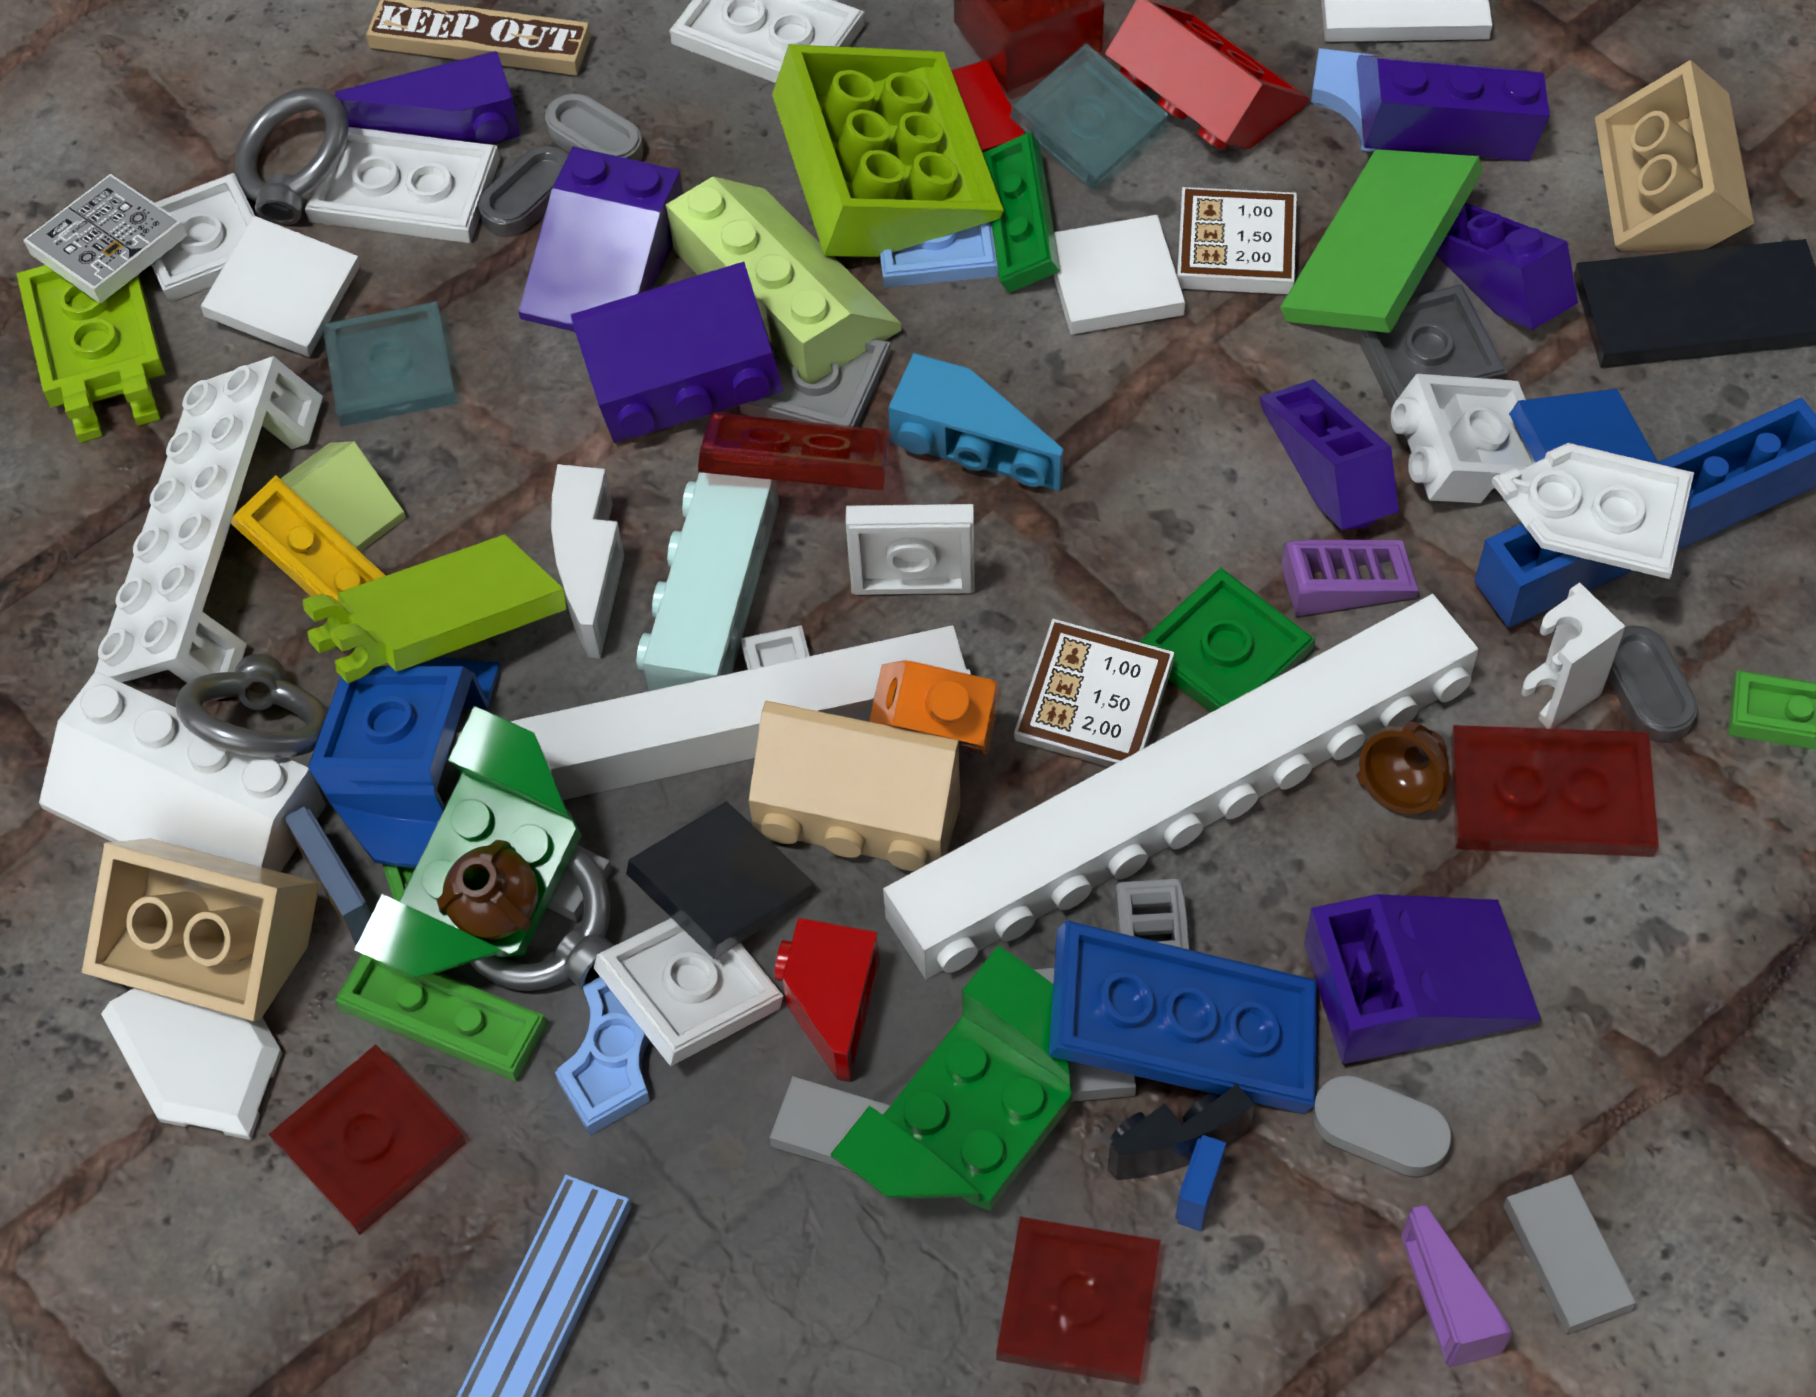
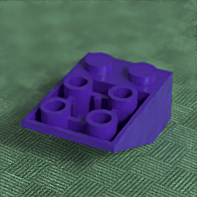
[1304,894,1541,1065]

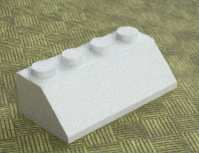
[39,671,326,872]

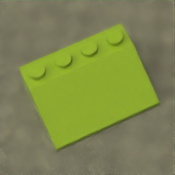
[772,44,1004,257]

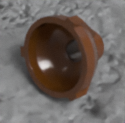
[1356,721,1449,815]
[437,839,538,940]

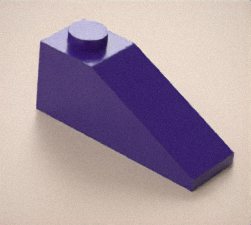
[334,51,520,144]
[1260,379,1399,530]

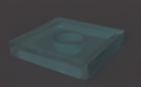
[1010,43,1168,189]
[322,301,457,427]

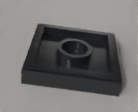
[626,801,815,959]

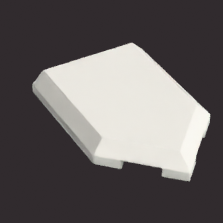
[1491,443,1694,579]
[101,988,282,1140]

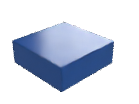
[1175,1135,1226,1231]

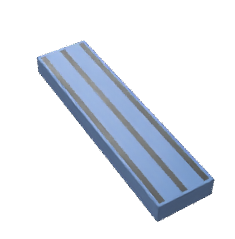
[457,1175,632,1397]

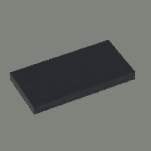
[1573,239,1816,367]

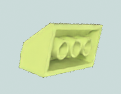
[666,177,901,384]

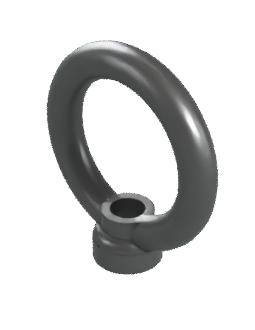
[234,87,349,225]
[176,654,328,758]
[470,846,614,991]

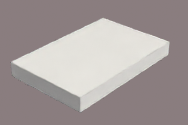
[670,0,865,83]
[1321,0,1492,42]
[305,127,500,243]

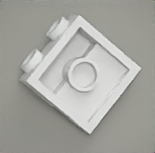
[1391,374,1535,503]

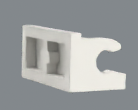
[1521,583,1626,731]

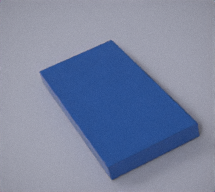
[1049,920,1317,1114]

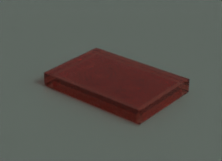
[698,412,889,491]
[1450,725,1659,857]

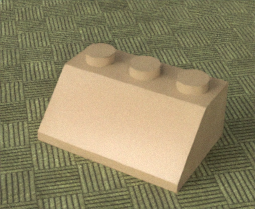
[1595,60,1754,252]
[749,700,960,871]
[81,838,320,1021]

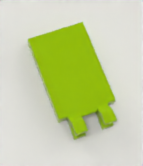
[16,265,165,443]
[302,534,566,683]

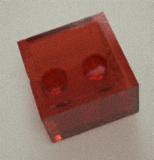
[954,0,1104,92]

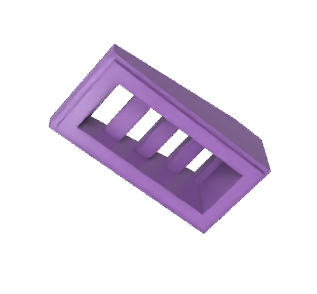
[1281,540,1418,617]
[1401,1205,1512,1368]

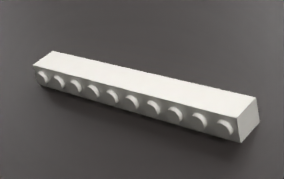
[883,594,1478,980]

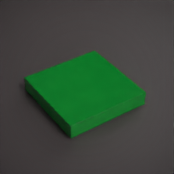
[1139,567,1316,713]

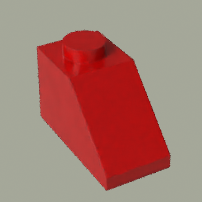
[774,918,880,1082]

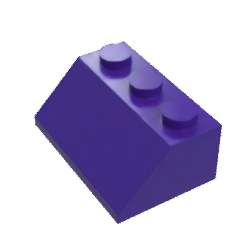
[1356,55,1550,161]
[570,261,784,443]

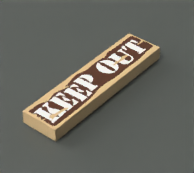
[366,0,591,76]

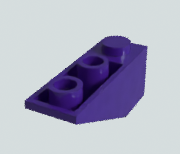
[1435,202,1578,330]

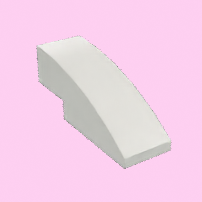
[551,464,625,659]

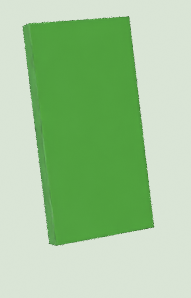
[1280,149,1483,333]

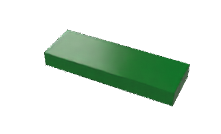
[982,131,1060,293]

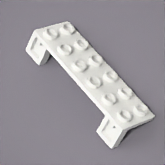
[95,356,323,701]

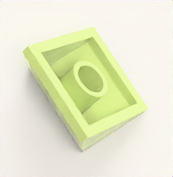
[235,441,406,552]

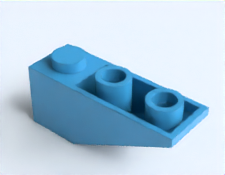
[888,353,1064,491]

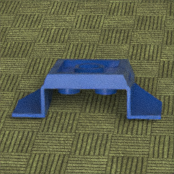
[308,657,501,868]

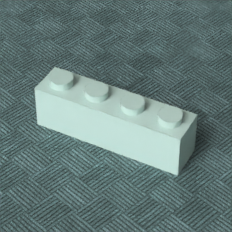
[636,459,779,691]

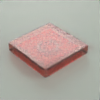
[269,1044,466,1235]
[996,1217,1160,1385]

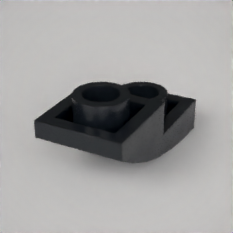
[1108,1084,1255,1180]

